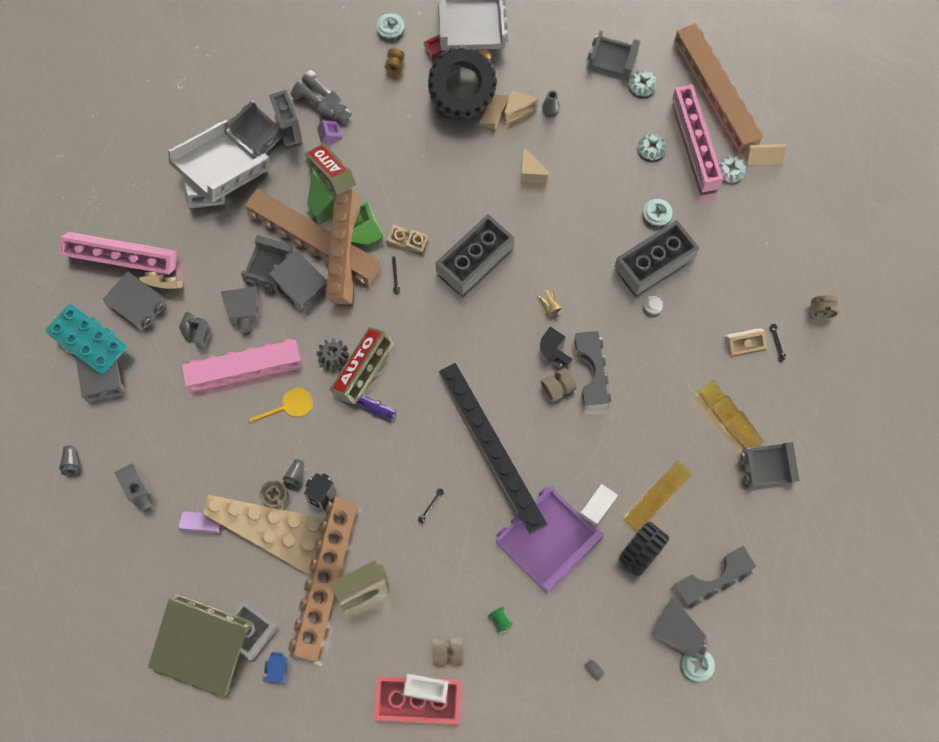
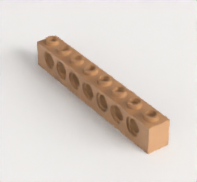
[288,497,358,663]

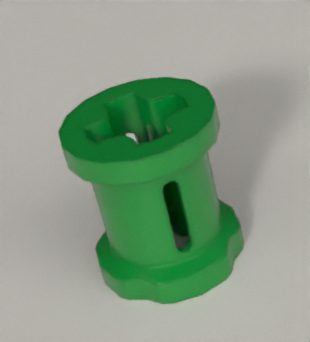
[488,607,513,634]

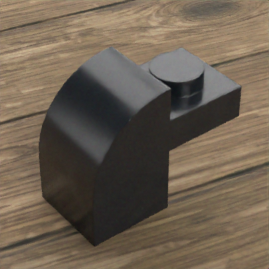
[539,326,573,370]

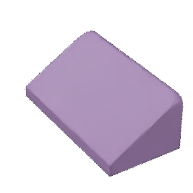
[178,511,221,534]

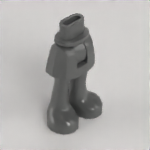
[290,71,352,124]

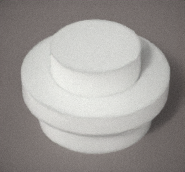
[644,296,663,314]

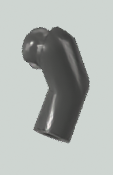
[179,312,194,339]

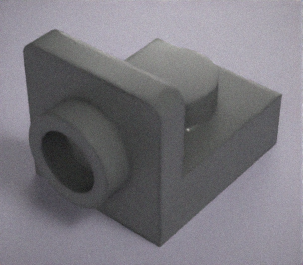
[189,317,211,349]

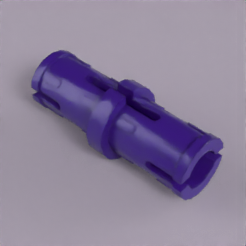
[356,394,396,421]

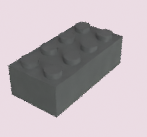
[435,214,515,295]
[614,220,699,295]

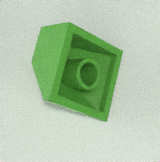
[307,171,334,225]
[351,201,384,245]

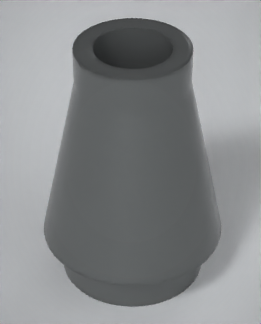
[542,90,560,114]
[59,445,79,476]
[282,459,305,490]

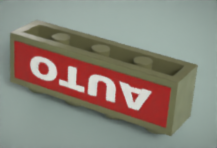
[305,143,357,195]
[329,327,394,405]

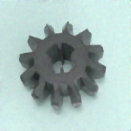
[316,338,349,371]

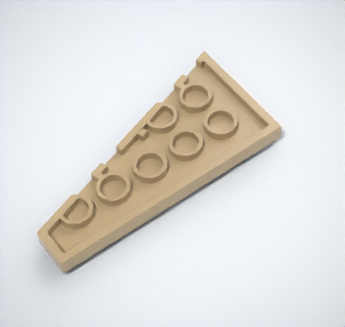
[203,495,325,577]

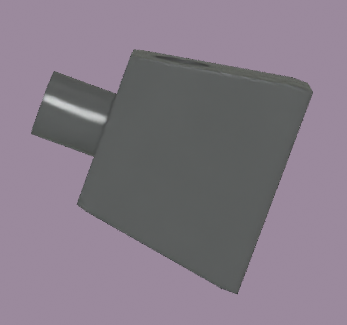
[221,286,260,333]
[114,463,151,511]

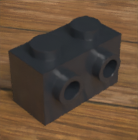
[304,473,336,512]

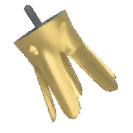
[537,289,562,317]

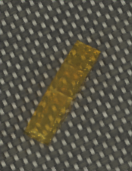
[697,380,764,449]
[624,460,692,531]

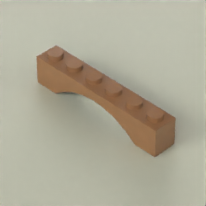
[326,189,361,304]

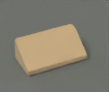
[479,95,510,131]
[746,144,786,166]
[725,328,767,356]

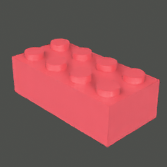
[374,677,461,726]

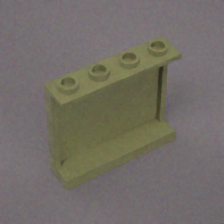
[148,594,252,697]

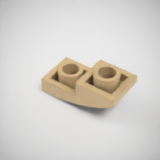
[386,224,429,253]
[139,272,183,289]

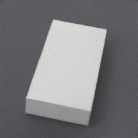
[580,484,618,526]
[403,674,449,703]

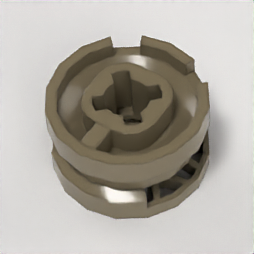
[811,295,839,319]
[259,480,289,509]

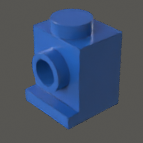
[262,652,288,684]

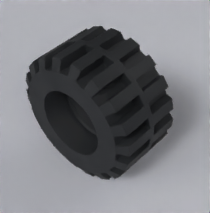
[619,521,669,576]

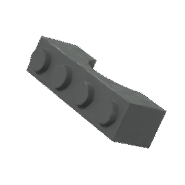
[574,331,611,411]
[672,545,756,609]

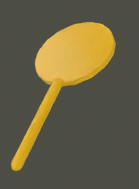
[248,387,313,422]

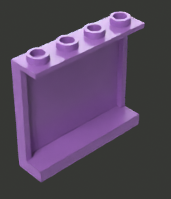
[496,485,604,594]

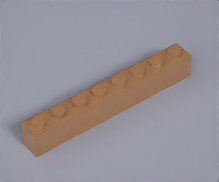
[674,23,763,153]
[245,188,381,286]

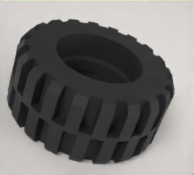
[428,46,497,119]

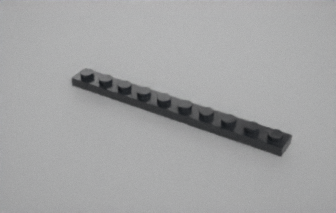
[439,363,547,535]

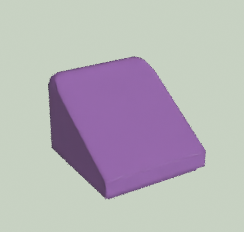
[317,120,342,142]

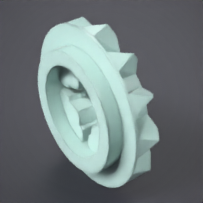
[376,13,404,40]
[629,70,657,96]
[638,132,667,160]
[718,155,746,183]
[643,199,673,227]
[681,652,715,682]

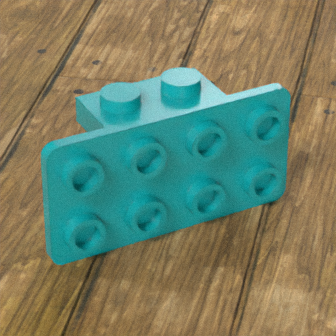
[45,304,127,375]

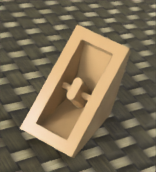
[504,90,538,123]
[521,148,550,183]

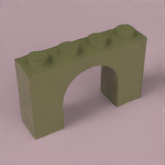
[330,560,390,615]

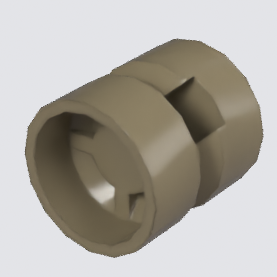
[540,368,576,402]
[433,637,463,665]

